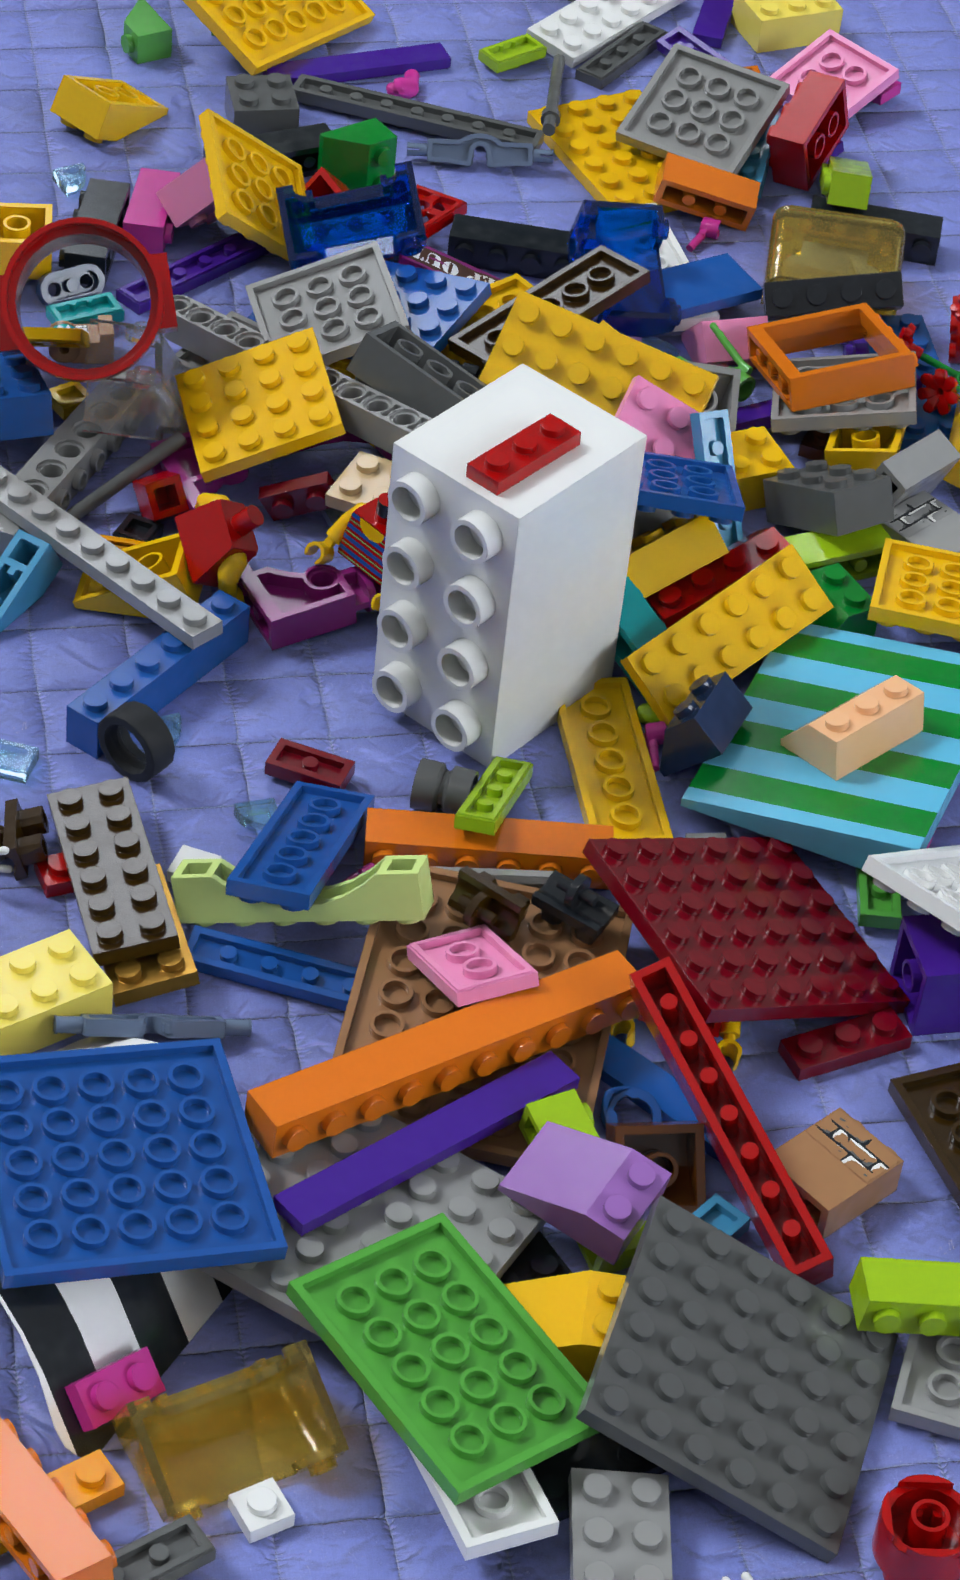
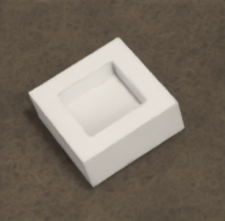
[228,1477,295,1544]

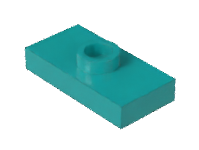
[46,292,125,324]

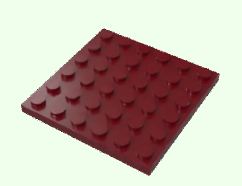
[582,836,910,1023]

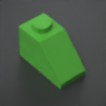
[121,0,172,64]

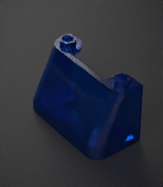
[276,161,427,270]
[567,200,682,338]

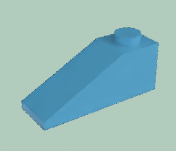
[0,529,63,633]

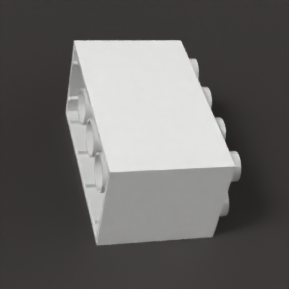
[372,364,647,768]

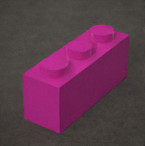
[123,168,181,254]

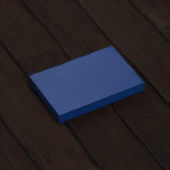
[642,253,763,321]

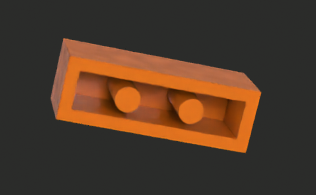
[653,152,761,231]

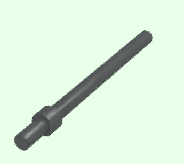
[541,54,565,136]

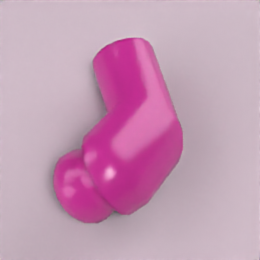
[386,69,420,99]

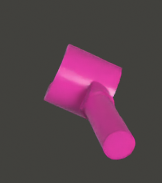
[686,217,721,252]
[643,721,667,772]

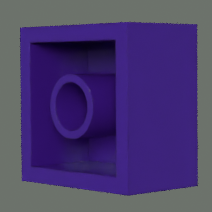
[889,914,960,1036]

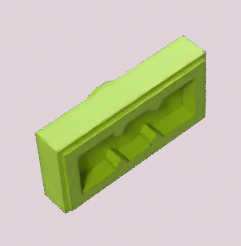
[478,33,547,73]

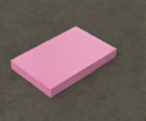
[406,924,539,1007]

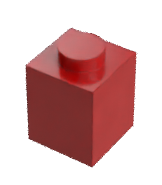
[132,470,189,521]

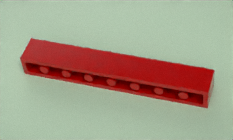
[629,956,834,1285]

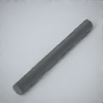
[67,431,187,520]

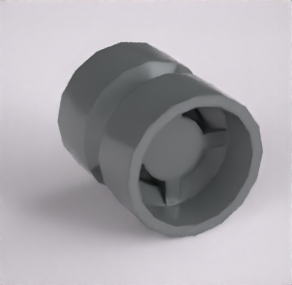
[410,758,479,814]

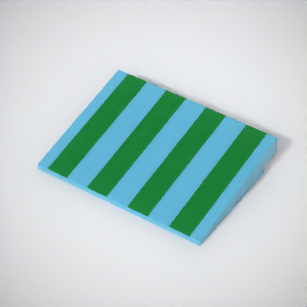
[680,624,960,869]

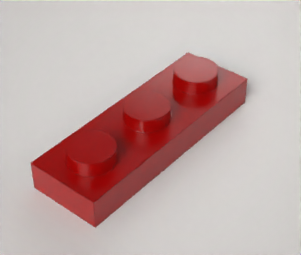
[466,413,581,496]

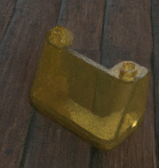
[760,205,906,315]
[112,1339,349,1523]

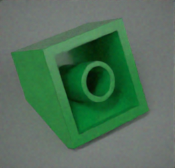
[318,117,397,201]
[810,562,877,636]

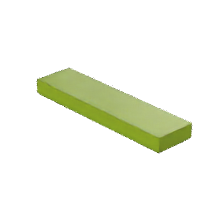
[454,756,533,836]

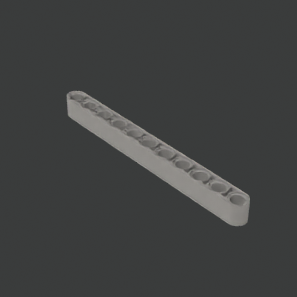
[163,295,433,455]

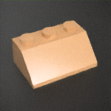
[781,675,924,781]

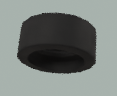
[98,701,175,783]

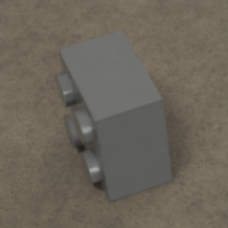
[225,73,300,135]

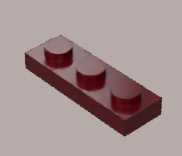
[778,1007,913,1081]

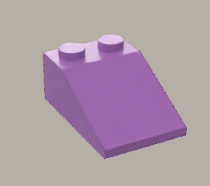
[497,1121,672,1266]

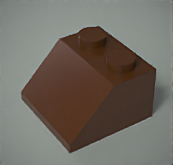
[606,1121,706,1213]

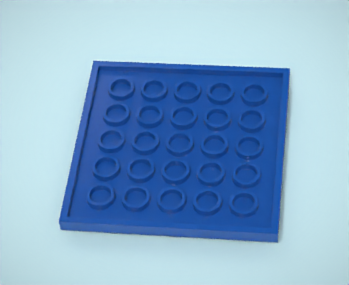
[0,1038,288,1289]

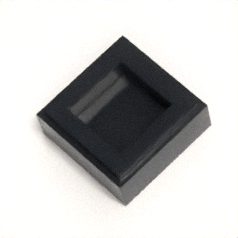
[113,513,164,542]

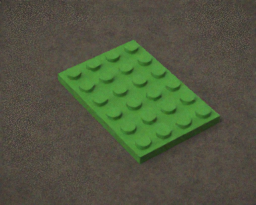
[286,1213,599,1506]

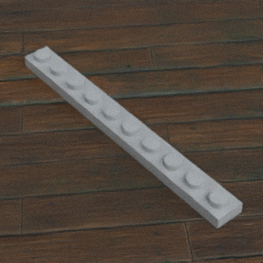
[0,465,223,649]

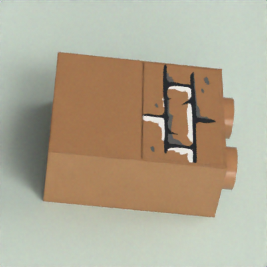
[775,1108,904,1239]

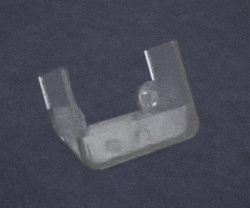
[82,318,189,441]

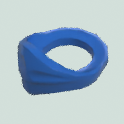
[600,1086,663,1129]

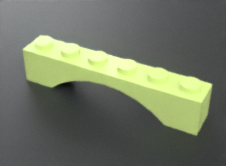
[171,855,434,927]

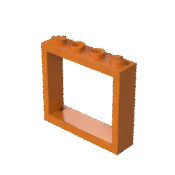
[747,303,919,412]

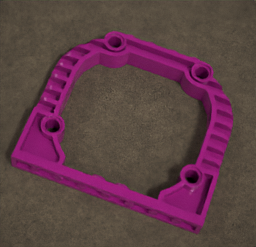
[150,431,392,651]

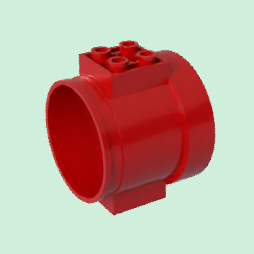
[0,217,178,382]

